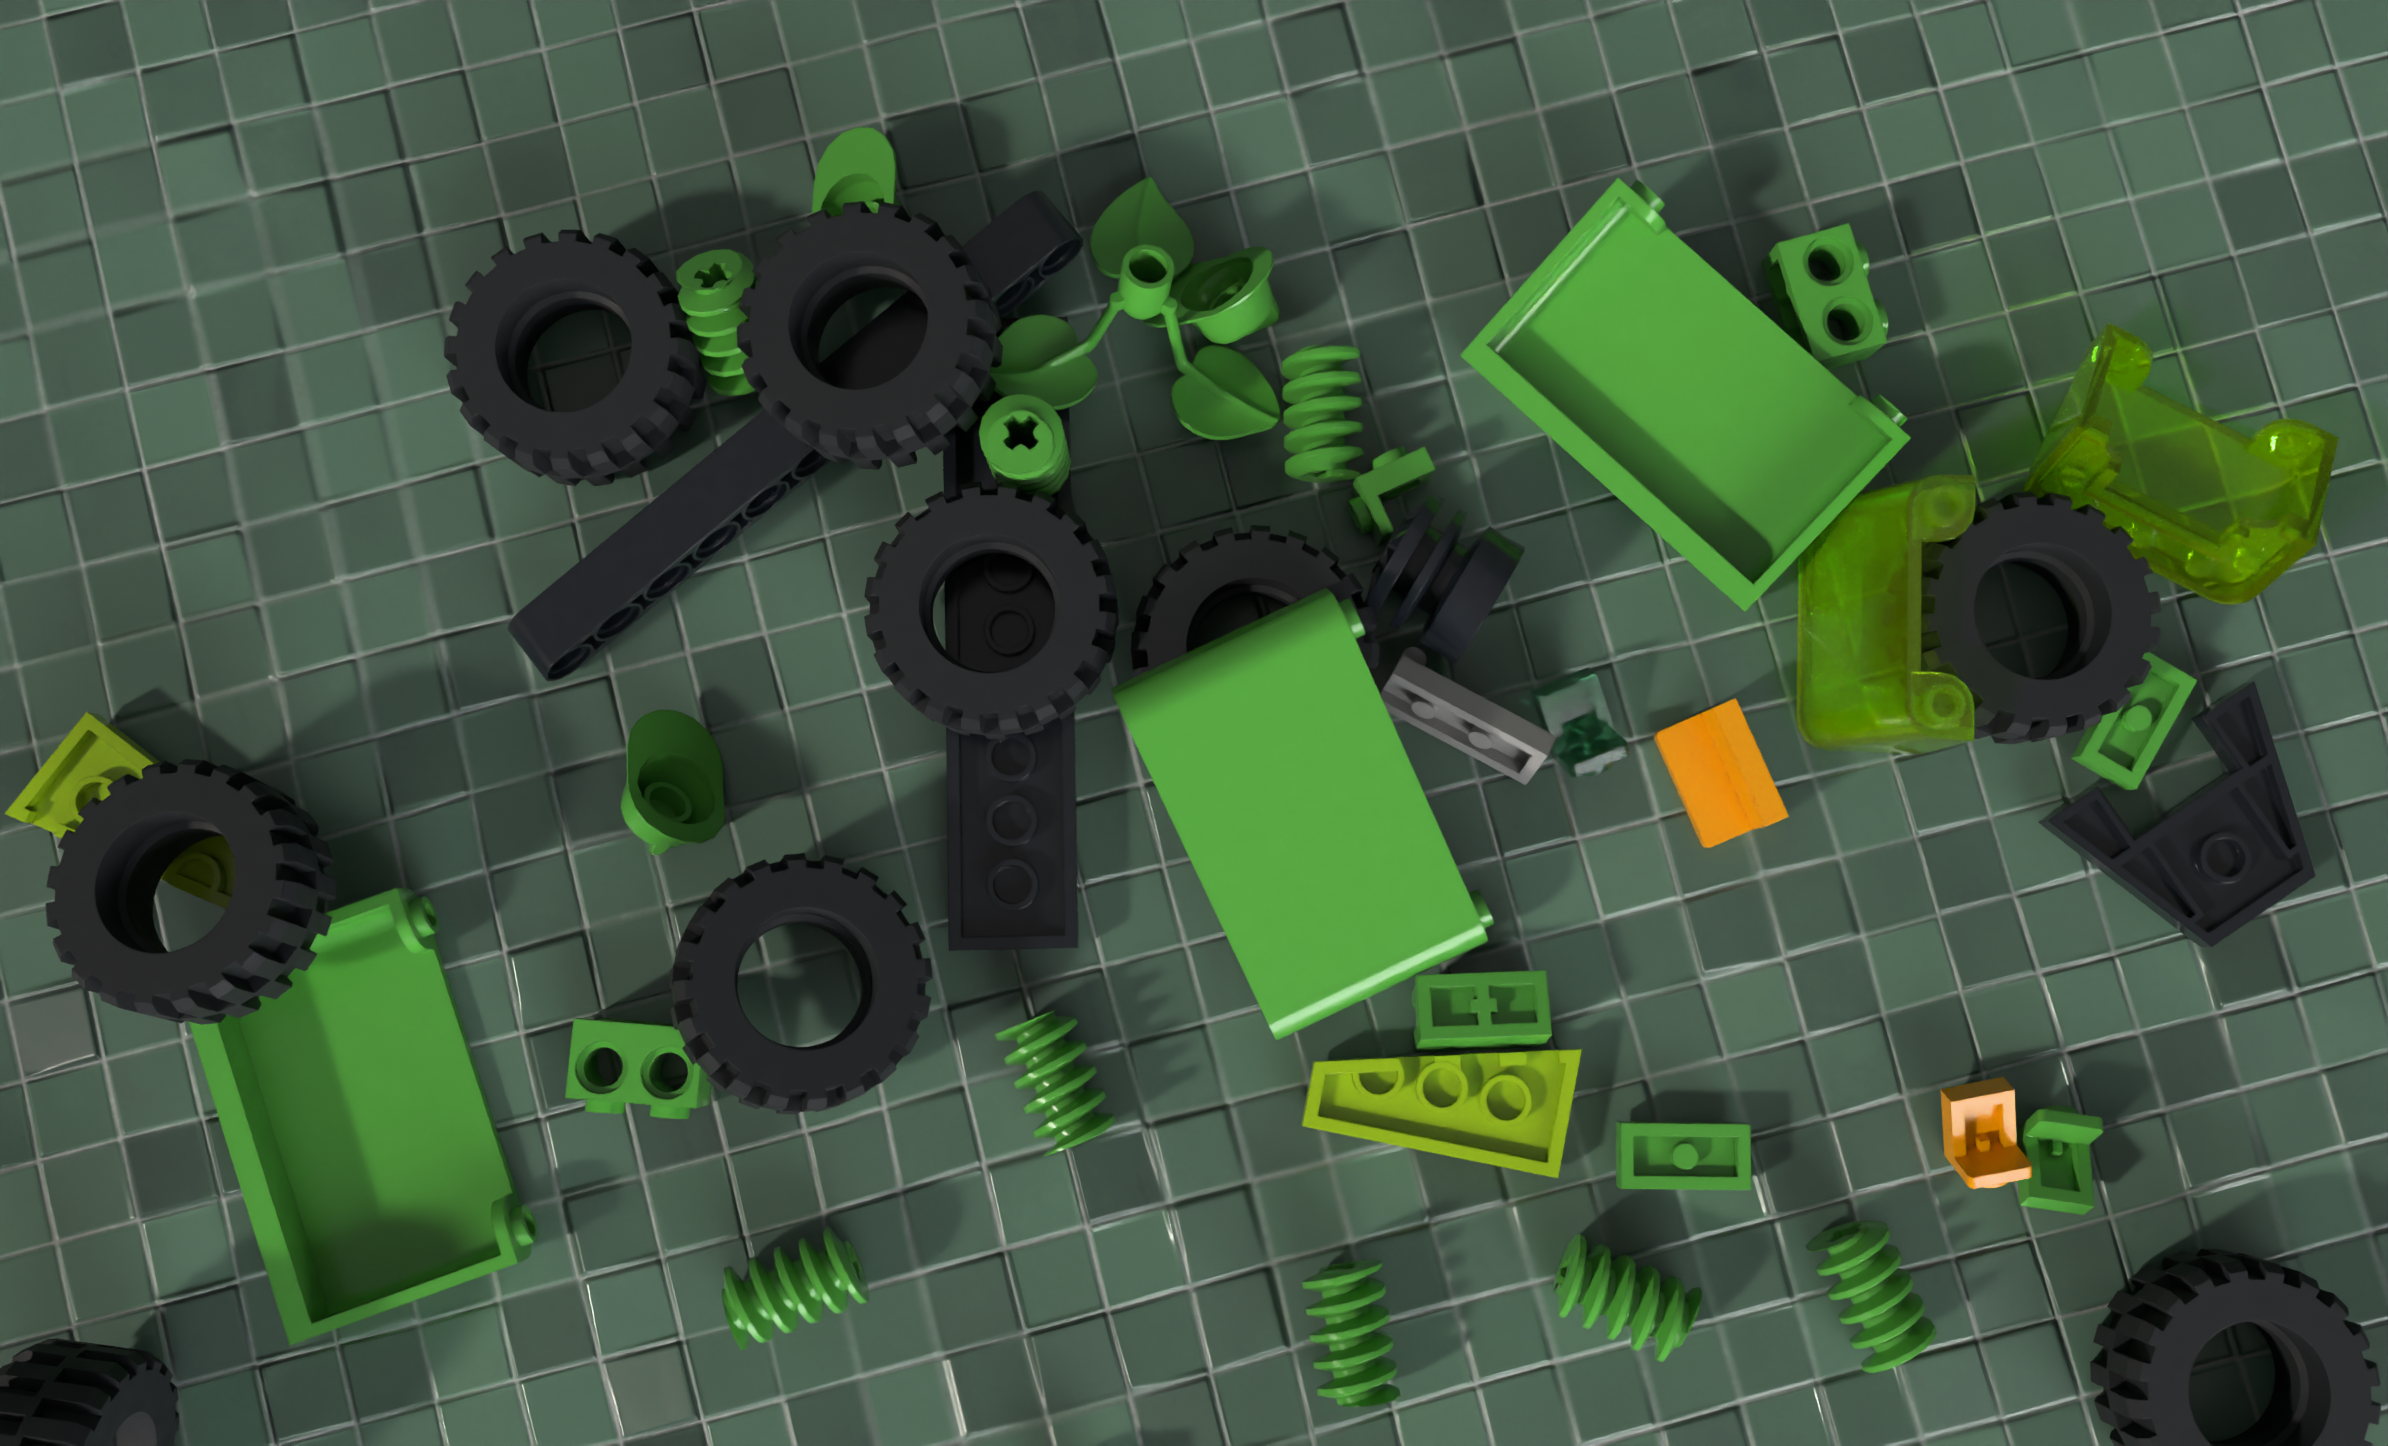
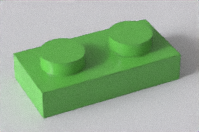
[2071,652,2197,791]
[1616,1121,1751,1190]

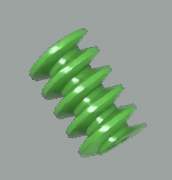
[676,249,758,396]
[1281,344,1364,483]
[979,393,1071,496]
[994,1009,1116,1157]
[1805,1220,1937,1373]
[722,1227,869,1351]
[1553,1234,1703,1362]
[1302,1259,1401,1407]

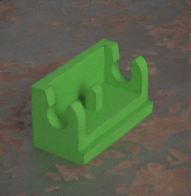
[1411,970,1552,1052]

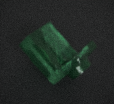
[1530,667,1630,777]

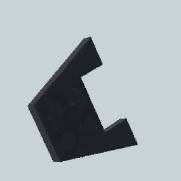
[2038,681,2316,947]

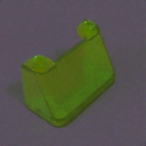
[2022,323,2339,605]
[1796,474,1975,754]

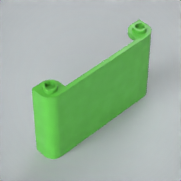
[1460,178,1911,612]
[1111,588,1494,1041]
[189,888,538,1345]

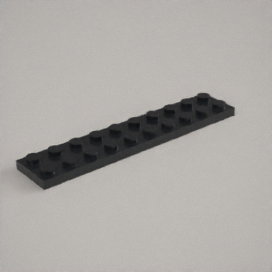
[943,317,1079,951]

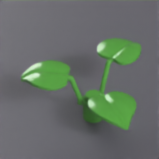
[989,177,1281,440]

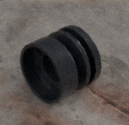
[1362,492,1525,664]

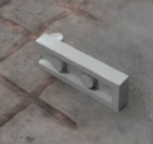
[1380,647,1557,785]

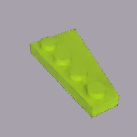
[4,712,236,909]
[1301,1048,1582,1178]

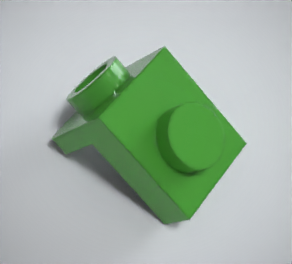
[1347,446,1436,546]
[2016,1105,2103,1215]

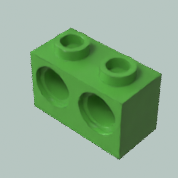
[1761,223,1888,370]
[565,1017,712,1119]

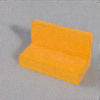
[1654,698,1789,848]

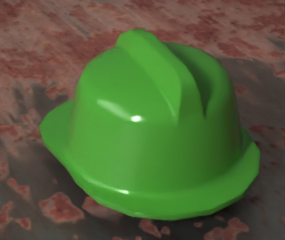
[810,127,903,226]
[1140,246,1280,344]
[621,709,725,855]

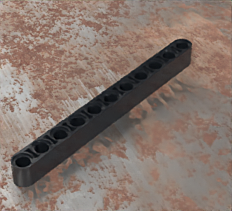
[508,190,1083,681]

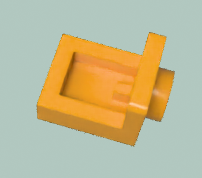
[1941,1077,2032,1189]

